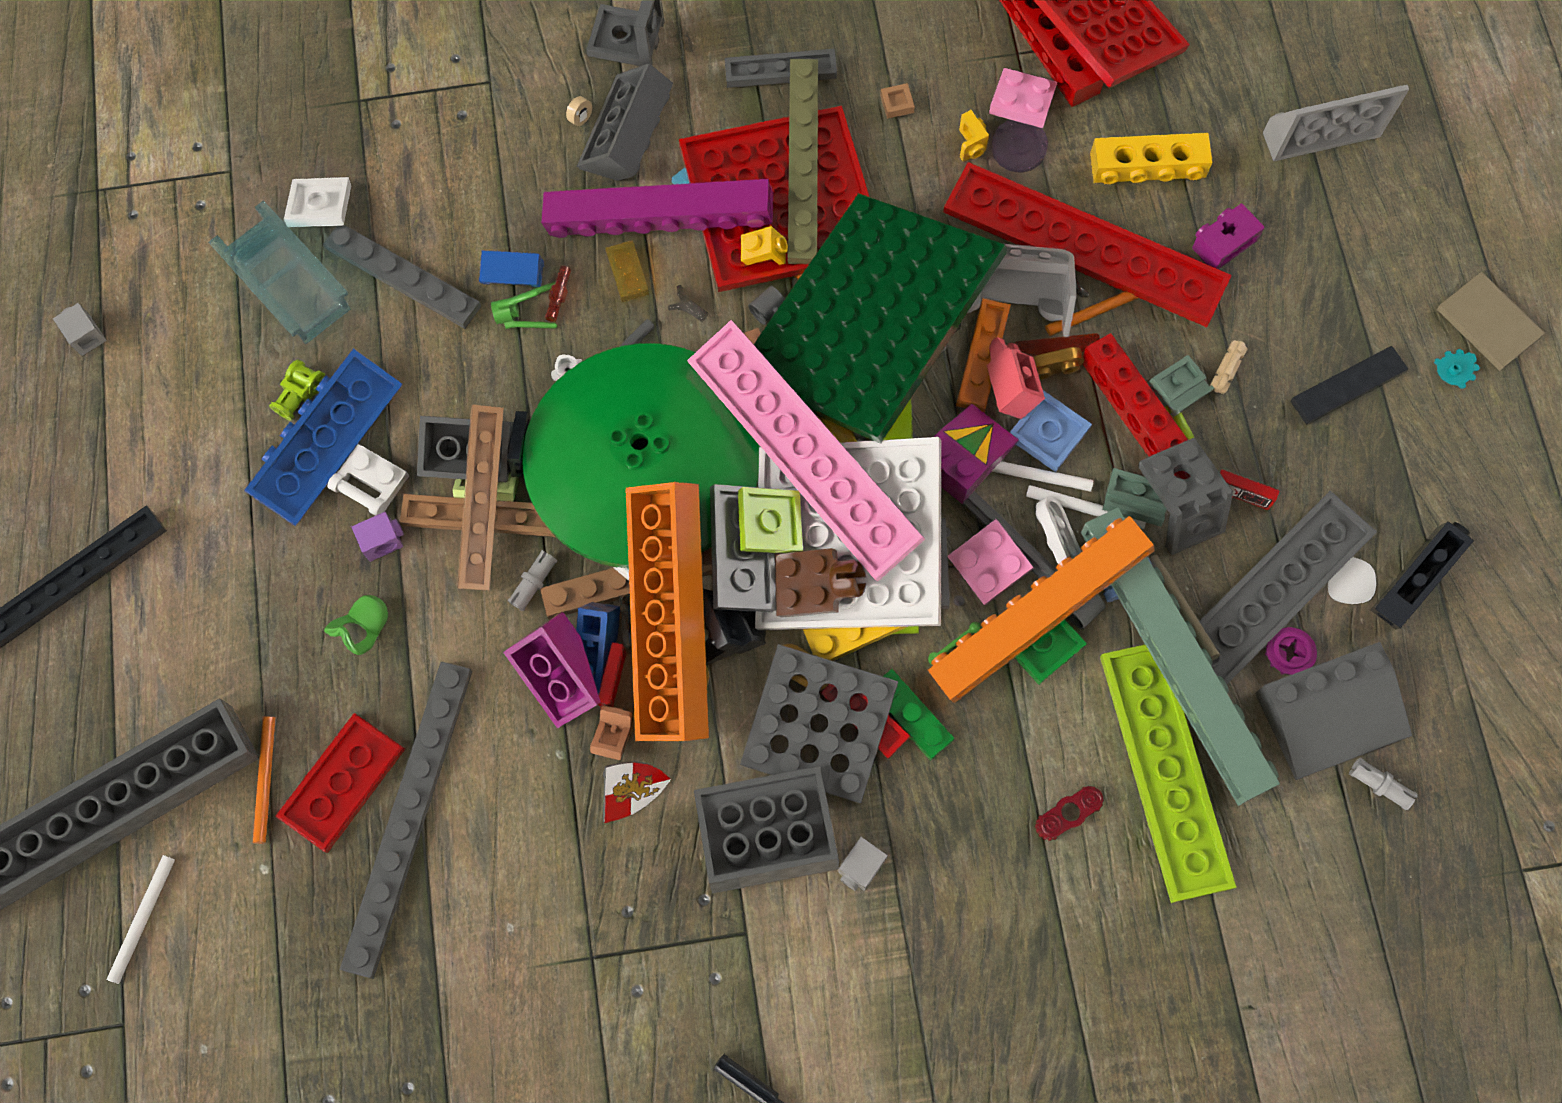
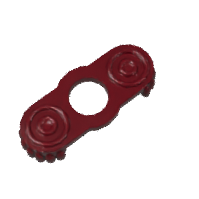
[1035,786,1104,841]

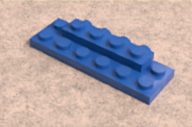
[244,348,402,527]

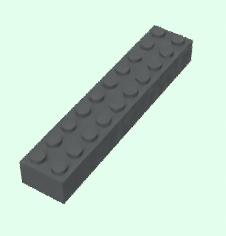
[0,698,259,910]

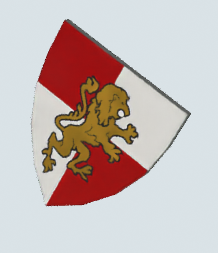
[603,761,671,823]

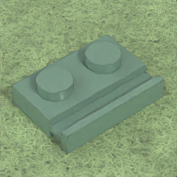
[1147,355,1215,417]
[1102,468,1167,527]

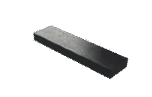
[1290,346,1408,425]

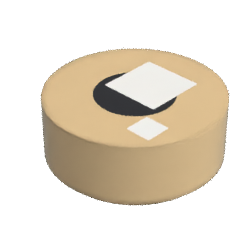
[566,96,592,126]

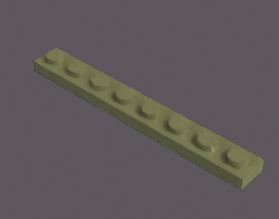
[788,59,818,264]

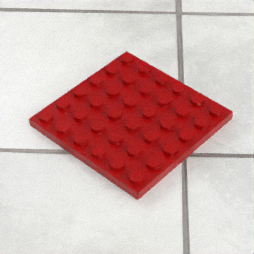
[679,106,870,292]

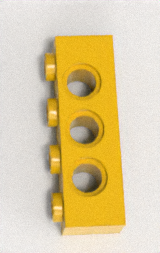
[1090,133,1213,184]

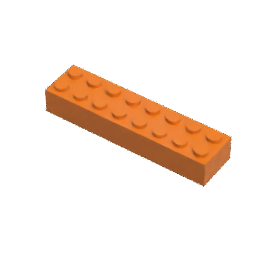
[626,482,709,741]

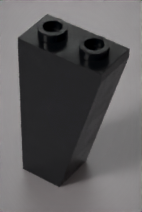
[1370,521,1474,630]

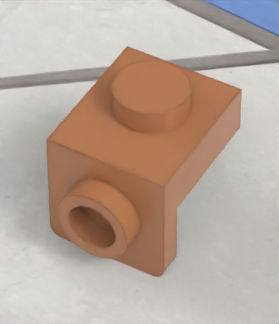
[590,705,632,760]

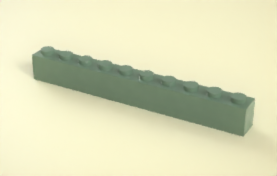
[1081,507,1280,806]

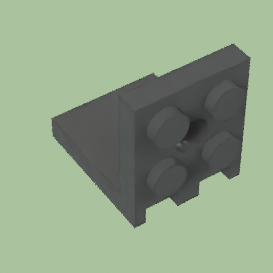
[586,0,665,66]
[1139,438,1233,555]

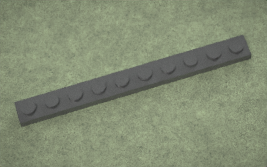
[340,662,472,979]

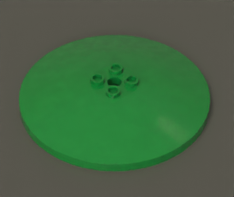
[523,343,761,569]

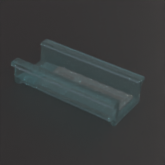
[209,200,351,345]

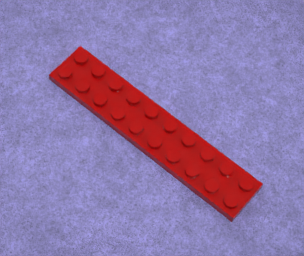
[943,162,1232,327]

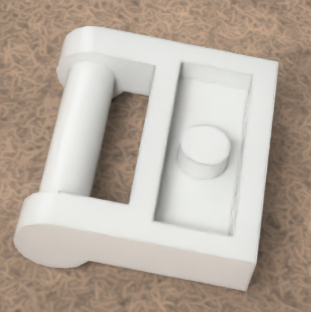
[327,444,409,516]

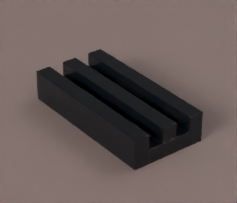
[507,411,530,477]

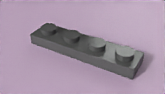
[725,49,837,88]

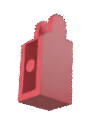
[987,337,1045,419]

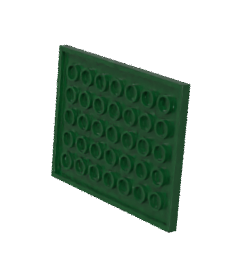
[753,193,1008,444]

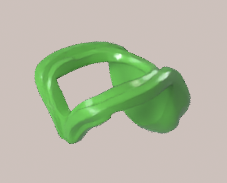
[324,595,388,655]

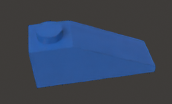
[576,602,620,695]

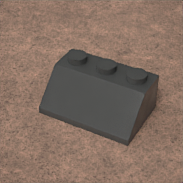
[417,416,514,482]

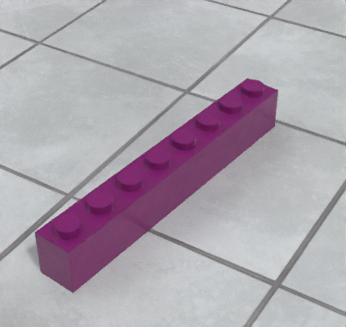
[541,179,773,238]

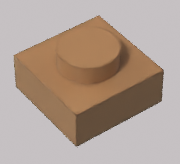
[880,83,915,119]

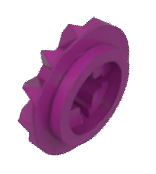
[1265,627,1317,675]

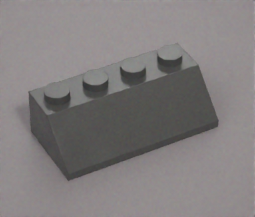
[576,63,673,181]

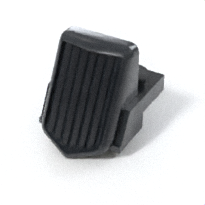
[703,588,766,665]

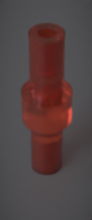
[545,266,571,322]

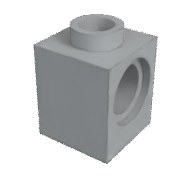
[53,303,107,356]
[838,837,888,891]

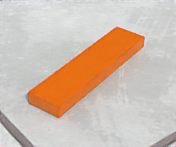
[956,298,1011,413]

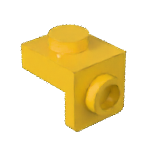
[959,110,989,162]
[741,226,788,265]

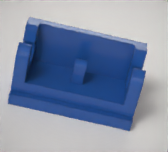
[479,250,544,287]

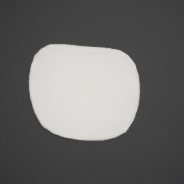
[1328,557,1376,604]

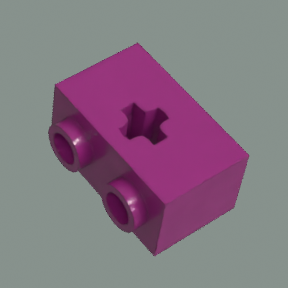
[1192,203,1265,269]

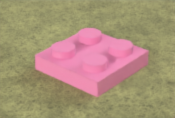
[989,68,1057,128]
[948,519,1034,605]

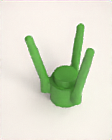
[491,282,557,329]

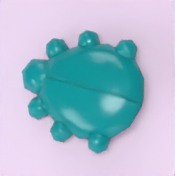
[1434,349,1480,389]

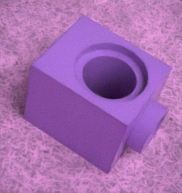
[352,512,404,562]

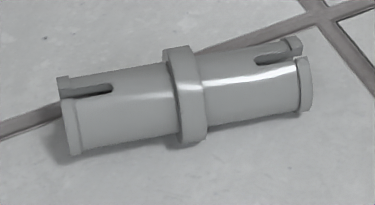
[507,550,557,612]
[1349,758,1417,810]

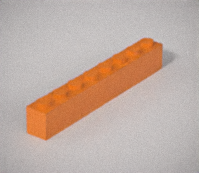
[928,516,1154,703]

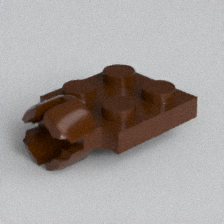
[776,548,866,618]

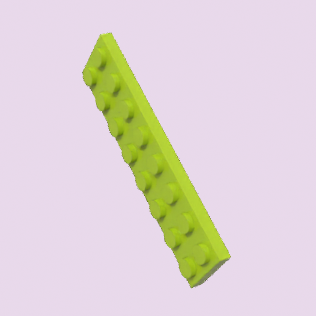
[1100,645,1237,903]

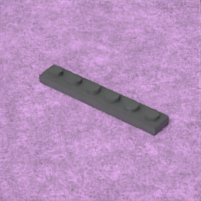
[323,225,481,329]

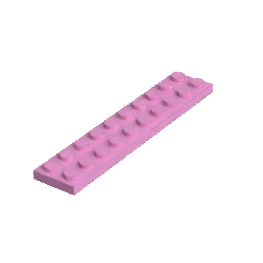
[687,320,925,581]

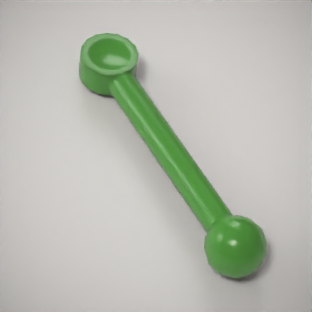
[928,622,981,665]

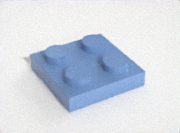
[1010,390,1092,472]

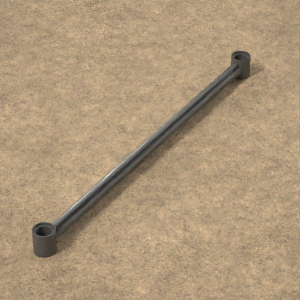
[748,286,1105,629]

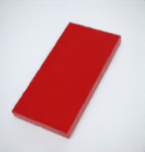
[275,713,405,853]

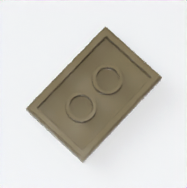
[1437,272,1545,371]

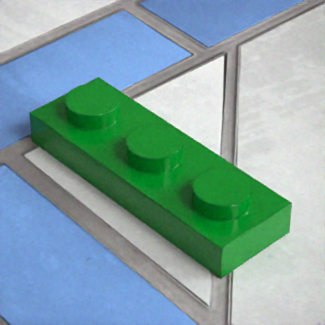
[883,669,955,761]

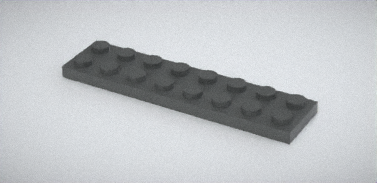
[1197,491,1377,684]

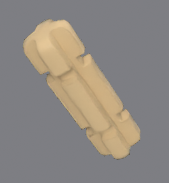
[1210,340,1247,394]

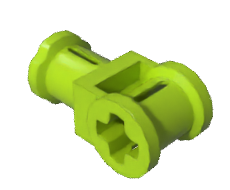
[269,359,325,421]

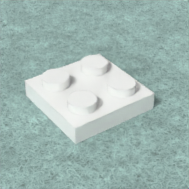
[284,177,351,227]

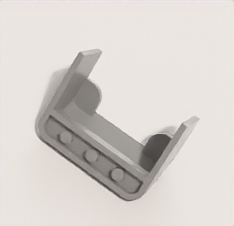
[968,244,1076,337]

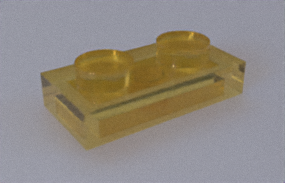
[605,240,649,302]

